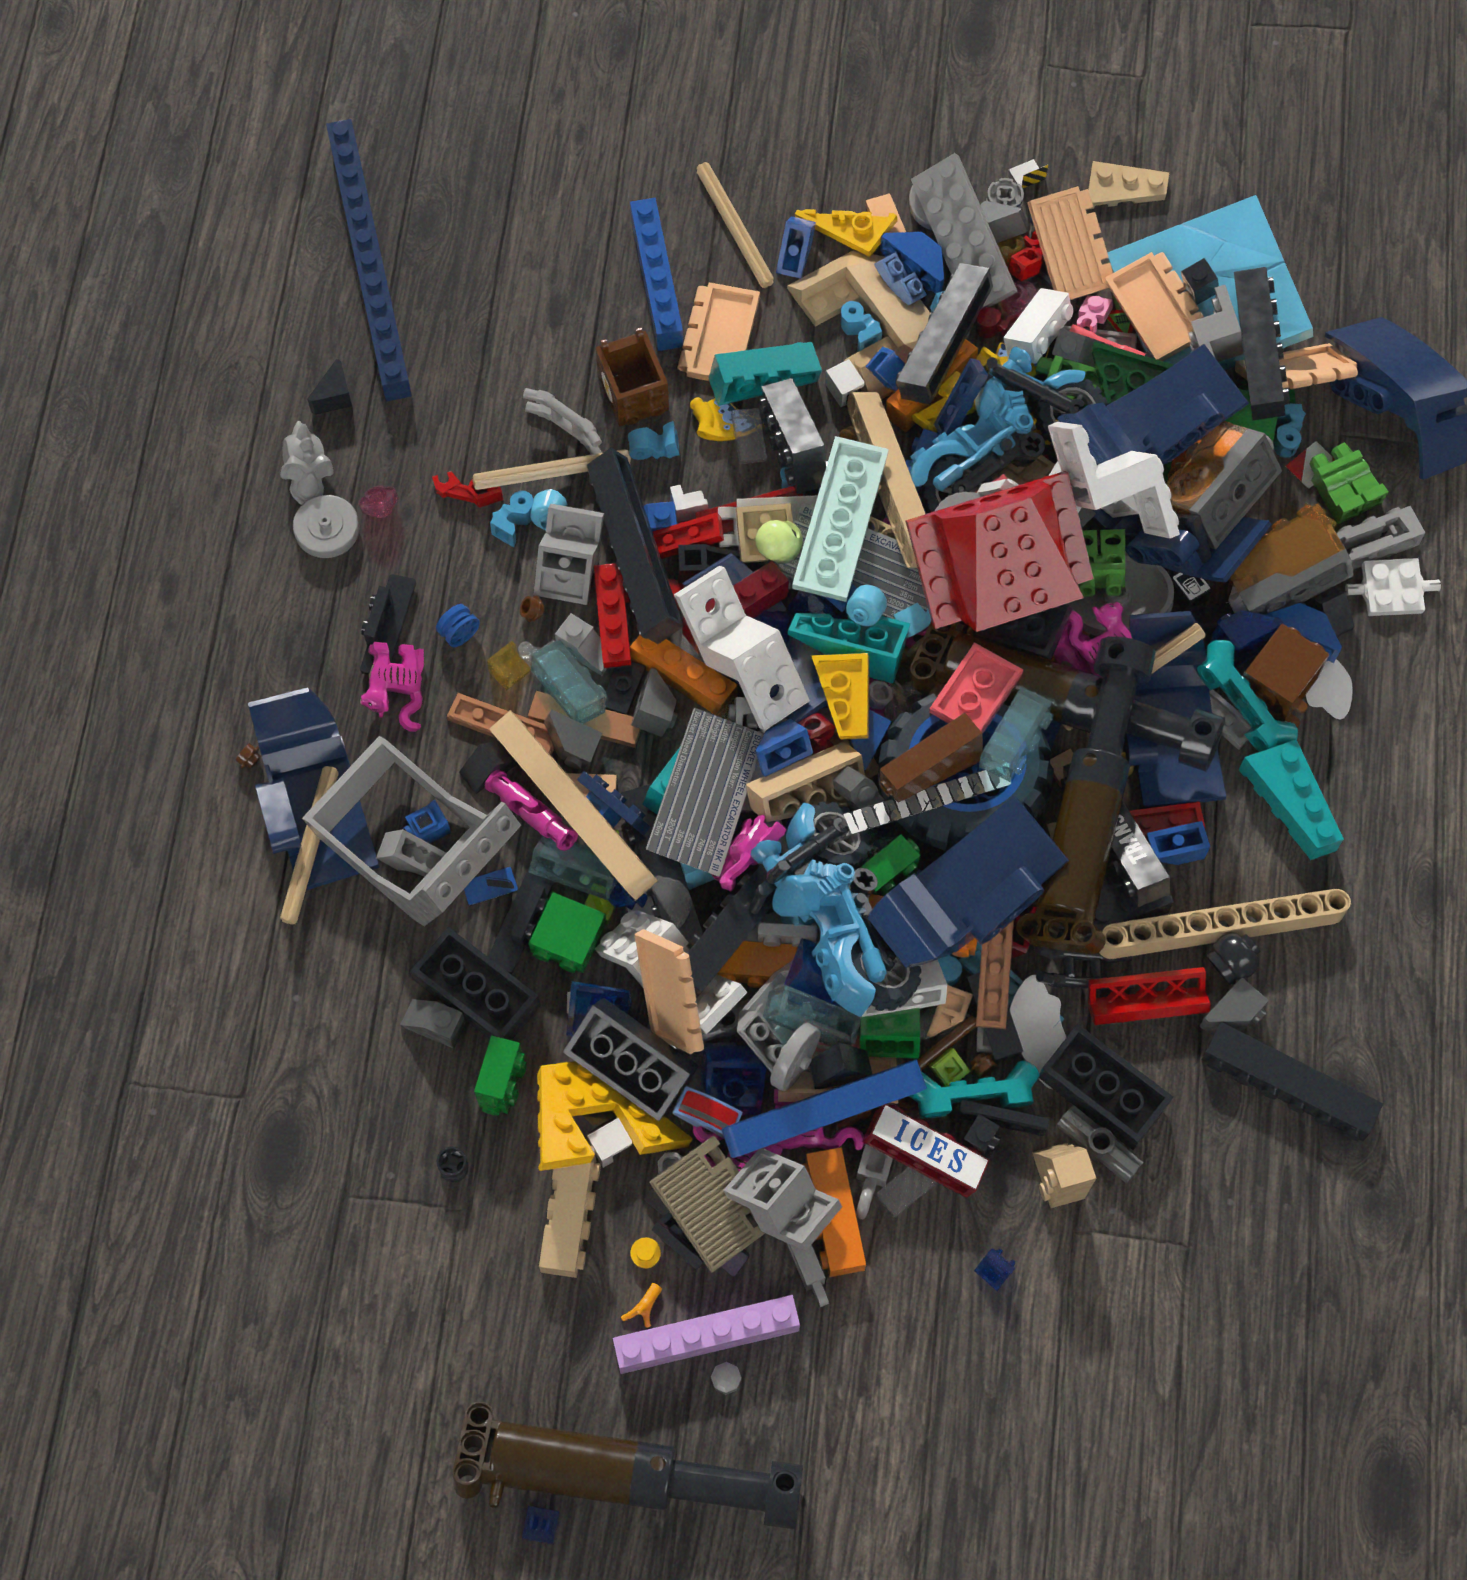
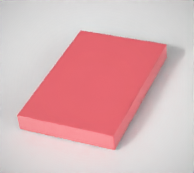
[929,642,1023,733]

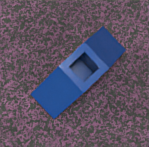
[880,232,944,294]
[1259,603,1342,663]

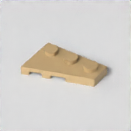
[1088,161,1169,209]

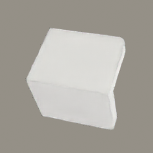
[825,359,864,407]
[670,485,708,523]
[587,1118,632,1168]

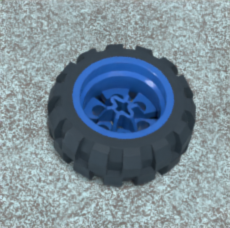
[877,693,1054,854]

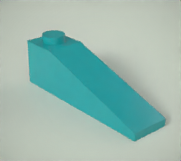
[788,613,911,683]

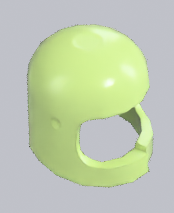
[755,520,803,564]

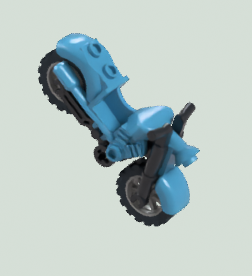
[909,347,1108,513]
[749,802,922,1017]

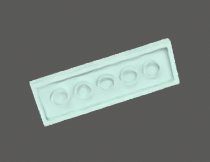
[792,436,889,602]

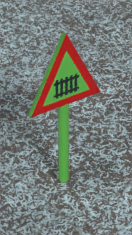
[1106,293,1133,333]

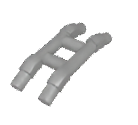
[523,388,602,455]

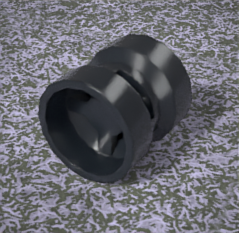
[436,1146,469,1183]

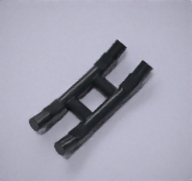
[1034,946,1134,991]

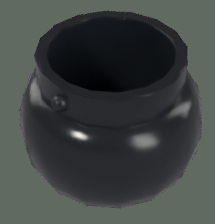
[1206,932,1260,985]

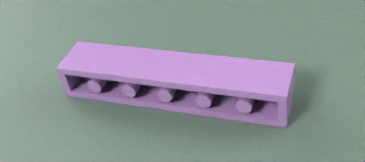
[613,1295,800,1374]

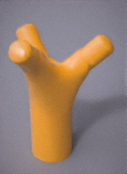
[621,1283,662,1328]

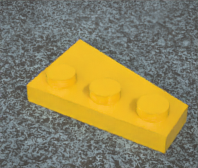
[812,653,869,739]

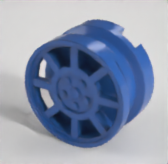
[436,604,480,647]

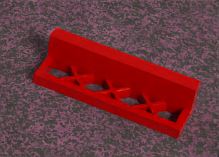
[1089,967,1211,1025]

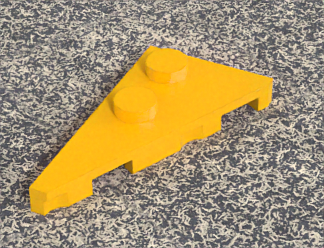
[795,209,898,257]

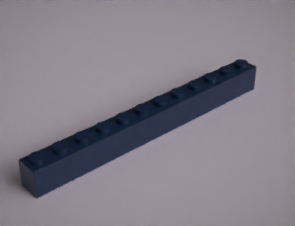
[326,119,412,402]

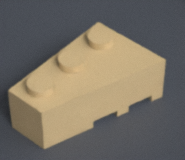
[1032,1143,1096,1208]

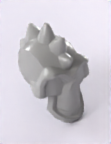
[280,421,333,505]

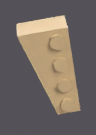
[746,741,865,822]
[539,1146,601,1278]

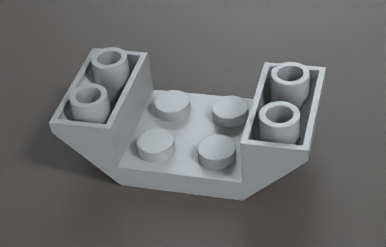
[737,950,837,1073]

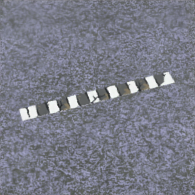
[844,765,1011,834]

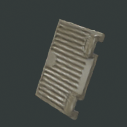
[649,1135,765,1273]

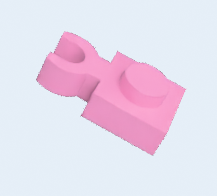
[1077,295,1113,333]

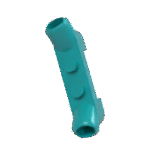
[1197,640,1298,752]
[909,1060,1040,1118]

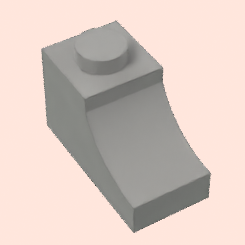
[555,613,608,676]
[376,829,446,877]

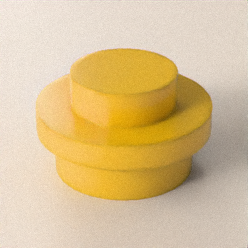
[631,1237,661,1268]

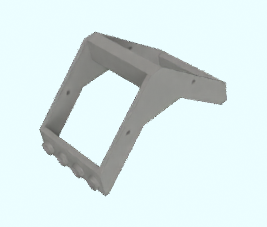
[302,736,521,926]

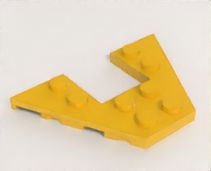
[537,1061,692,1171]

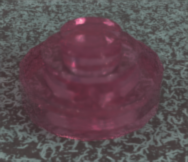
[1001,281,1038,316]
[358,485,399,518]

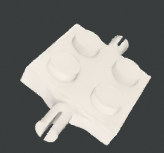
[1345,558,1441,616]

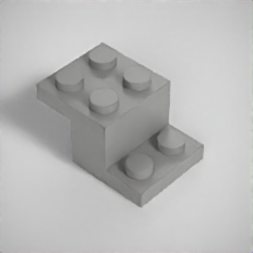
[1188,285,1244,362]
[534,504,604,605]
[723,1148,842,1251]

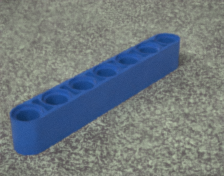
[721,1060,927,1158]

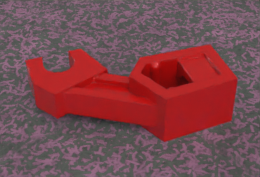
[1008,231,1043,281]
[432,471,503,508]

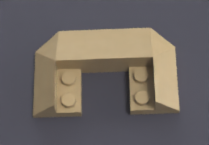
[787,250,930,399]

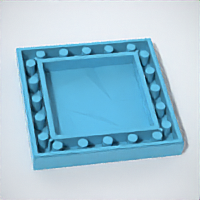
[1107,195,1313,370]

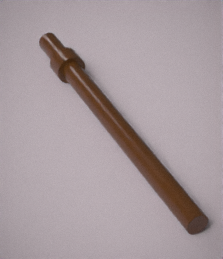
[836,1015,976,1130]

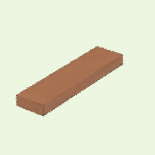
[528,691,641,748]
[447,693,555,755]
[976,920,1014,1029]

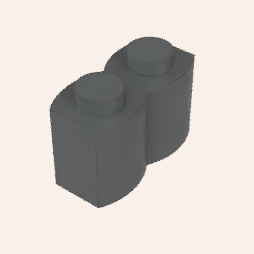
[833,766,887,828]

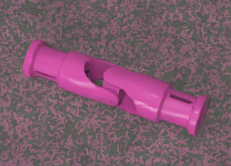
[485,769,578,851]

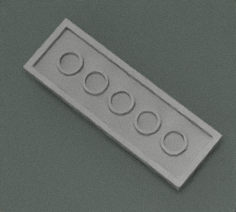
[911,153,1018,309]

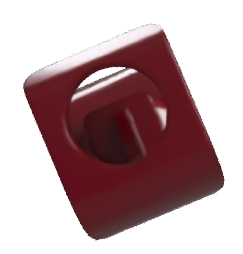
[976,307,1021,338]
[798,713,836,755]

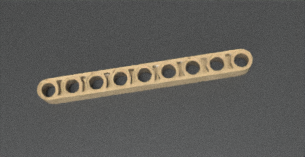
[847,392,925,568]
[490,710,658,900]
[1099,889,1351,959]

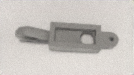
[856,1104,896,1219]
[786,1243,829,1307]

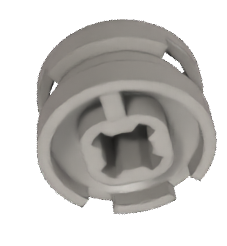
[986,178,1024,208]

